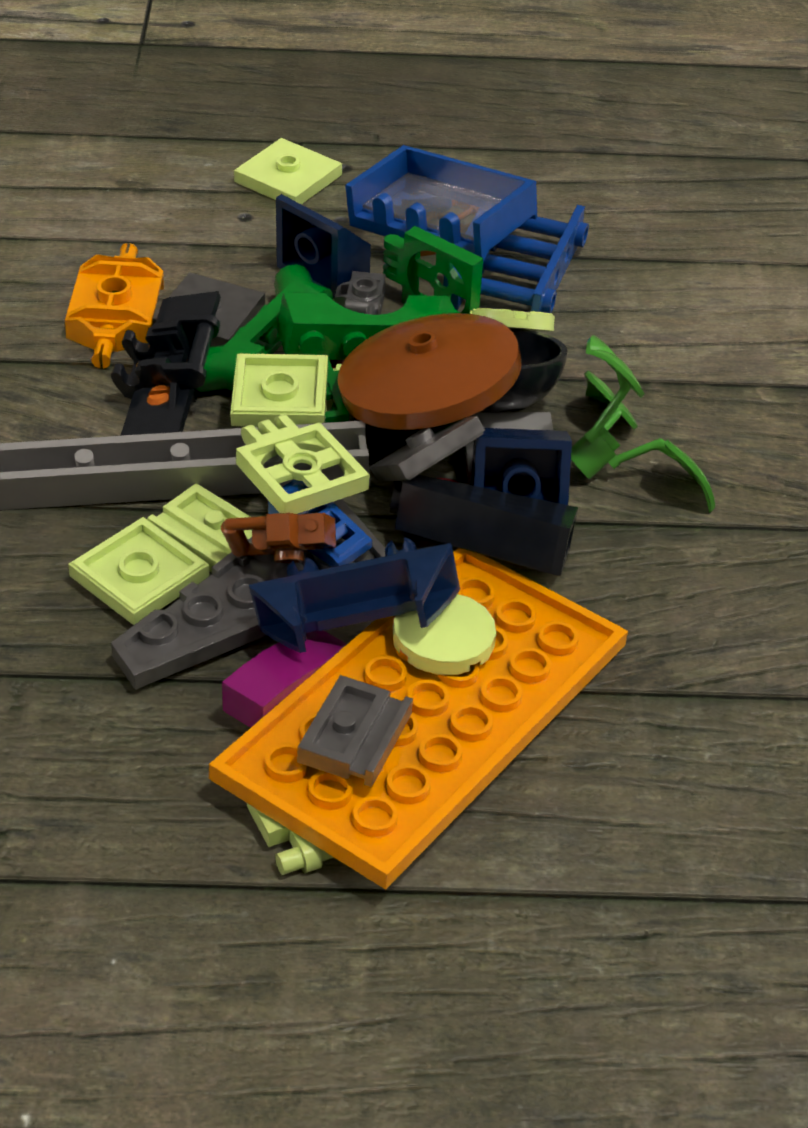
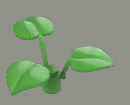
[571,335,715,513]

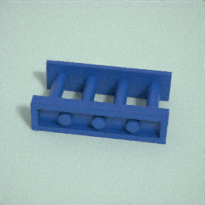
[443,205,589,313]

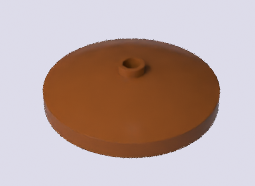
[338,313,522,430]

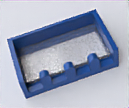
[345,145,538,263]

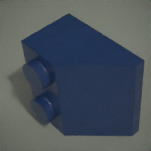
[276,194,371,299]
[472,428,572,505]

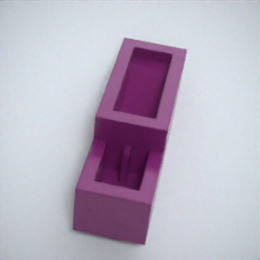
[222,630,347,728]

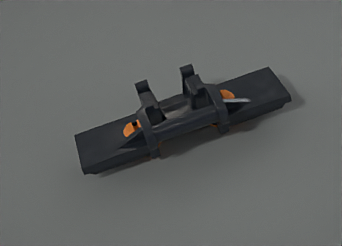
[111,291,221,436]

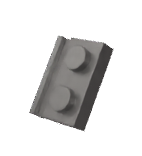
[297,675,413,787]

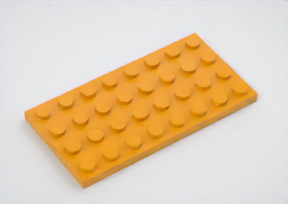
[209,548,628,890]

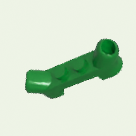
[195,264,333,393]

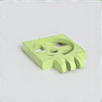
[236,414,370,514]

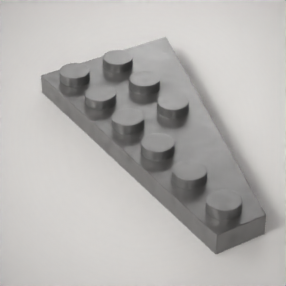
[111,499,385,690]

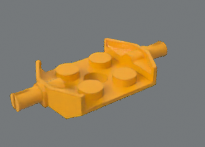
[65,243,164,369]

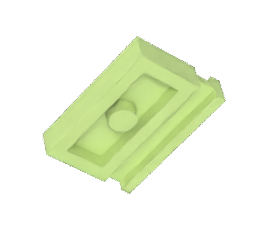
[147,483,252,572]

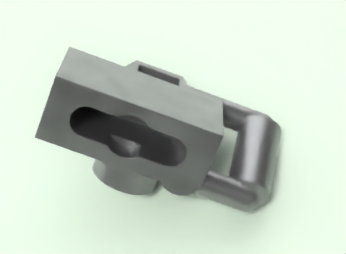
[334,271,386,315]

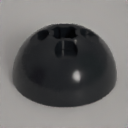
[482,328,568,413]

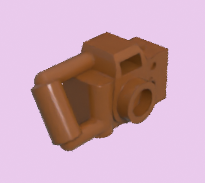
[221,513,336,563]

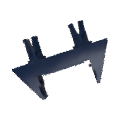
[249,537,460,653]

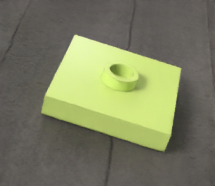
[234,138,342,205]
[230,353,328,427]
[68,517,209,625]

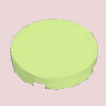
[470,308,555,331]
[393,594,496,675]

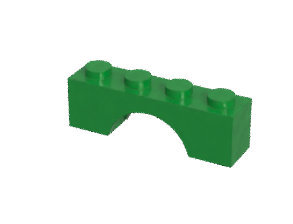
[277,292,456,360]

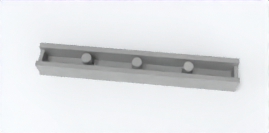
[0,421,371,510]

